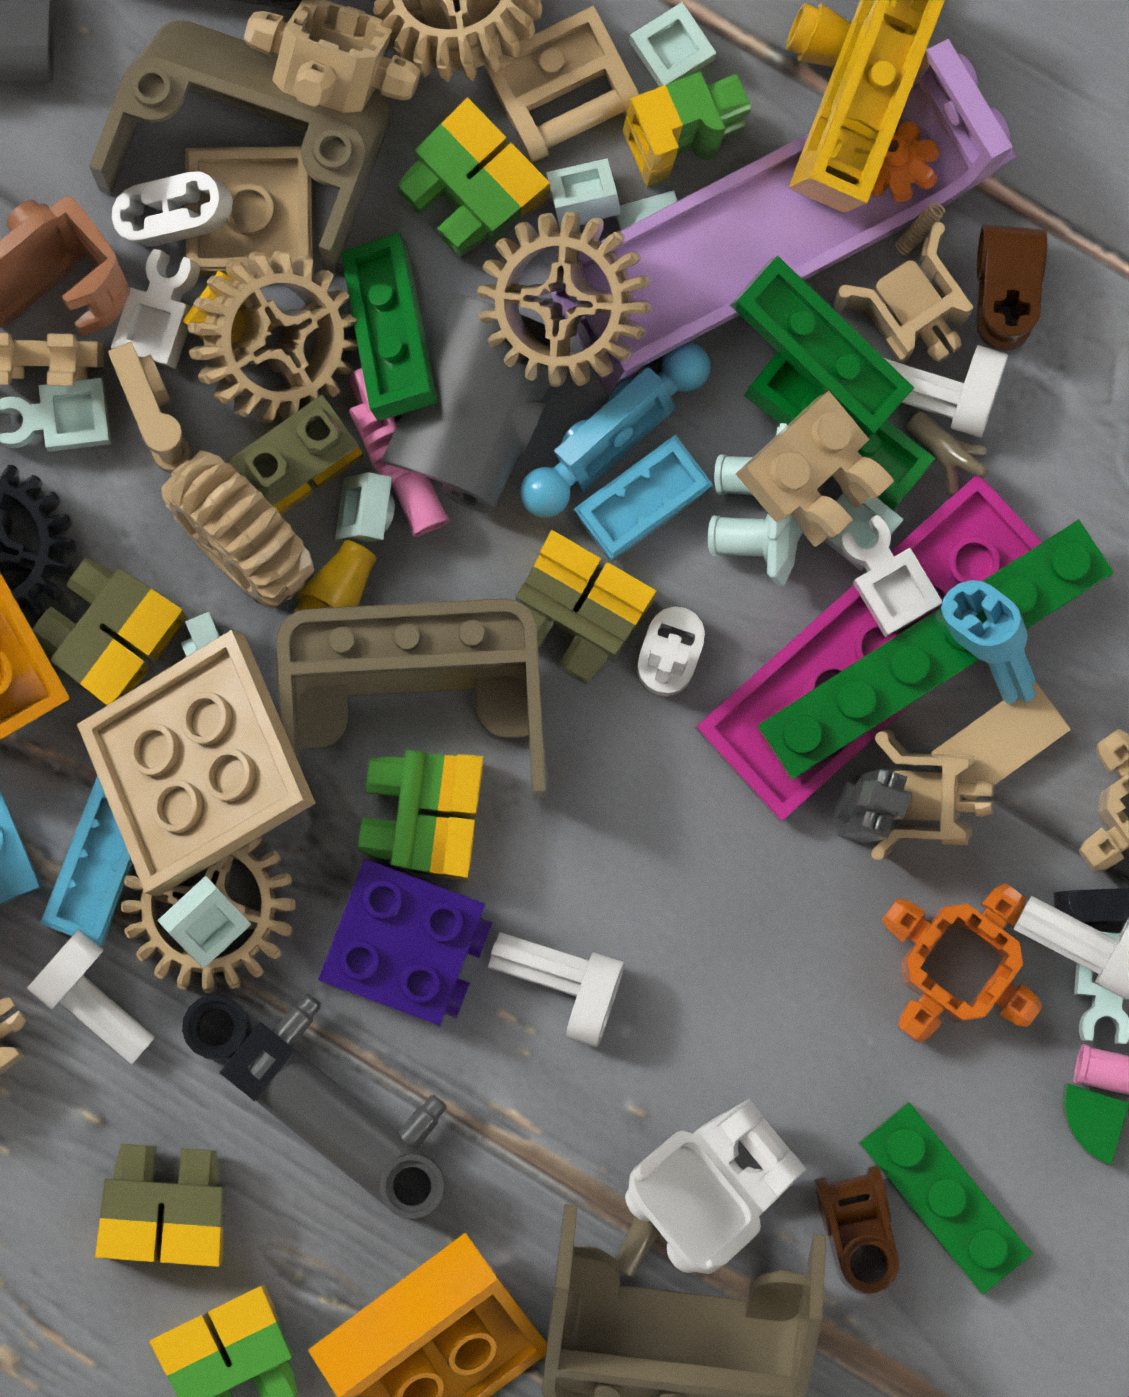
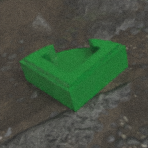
[1062,1083,1129,1165]

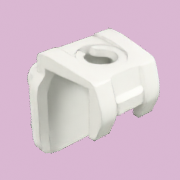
[625,1099,806,1274]

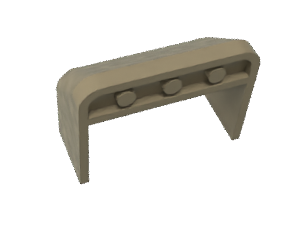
[89,20,390,273]
[276,598,546,814]
[542,1204,826,1397]

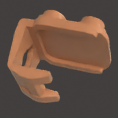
[0,196,130,337]

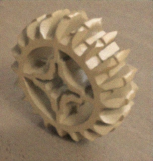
[373,0,543,83]
[477,211,652,387]
[187,250,358,423]
[161,450,315,609]
[121,836,296,994]

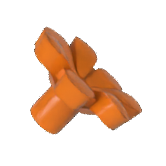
[871,121,940,202]

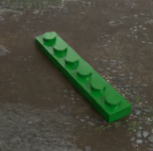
[756,519,1114,781]

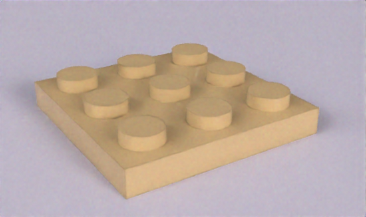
[77,630,316,897]

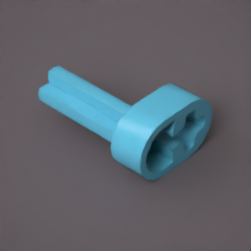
[941,580,1036,705]

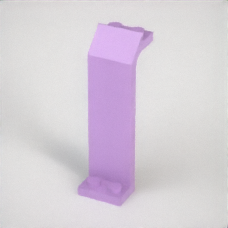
[550,39,1017,395]

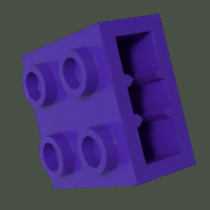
[318,859,493,1027]

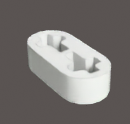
[112,172,233,247]

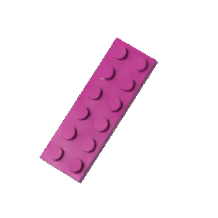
[695,475,1042,823]

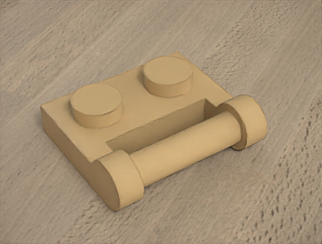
[482,5,639,163]
[107,341,192,473]

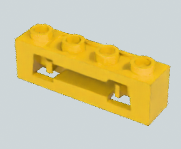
[788,0,945,213]

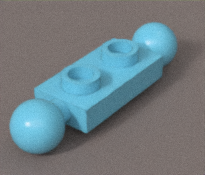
[520,342,711,518]

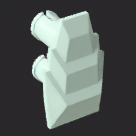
[708,423,802,587]

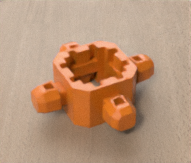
[881,883,1043,1043]

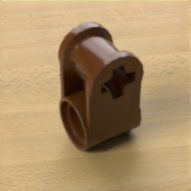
[976,224,1047,351]
[814,1165,899,1294]

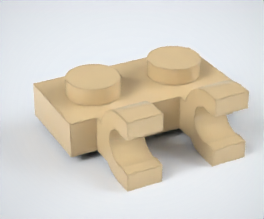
[0,333,104,386]
[736,391,894,547]

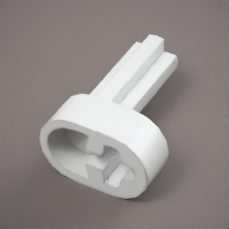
[884,345,1009,438]
[637,606,705,697]
[1014,896,1129,999]
[26,929,154,1065]
[488,932,625,1047]

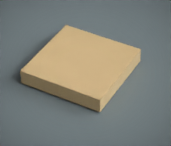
[185,146,313,276]

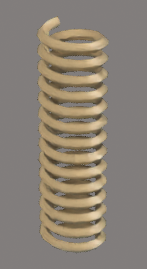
[895,202,946,256]

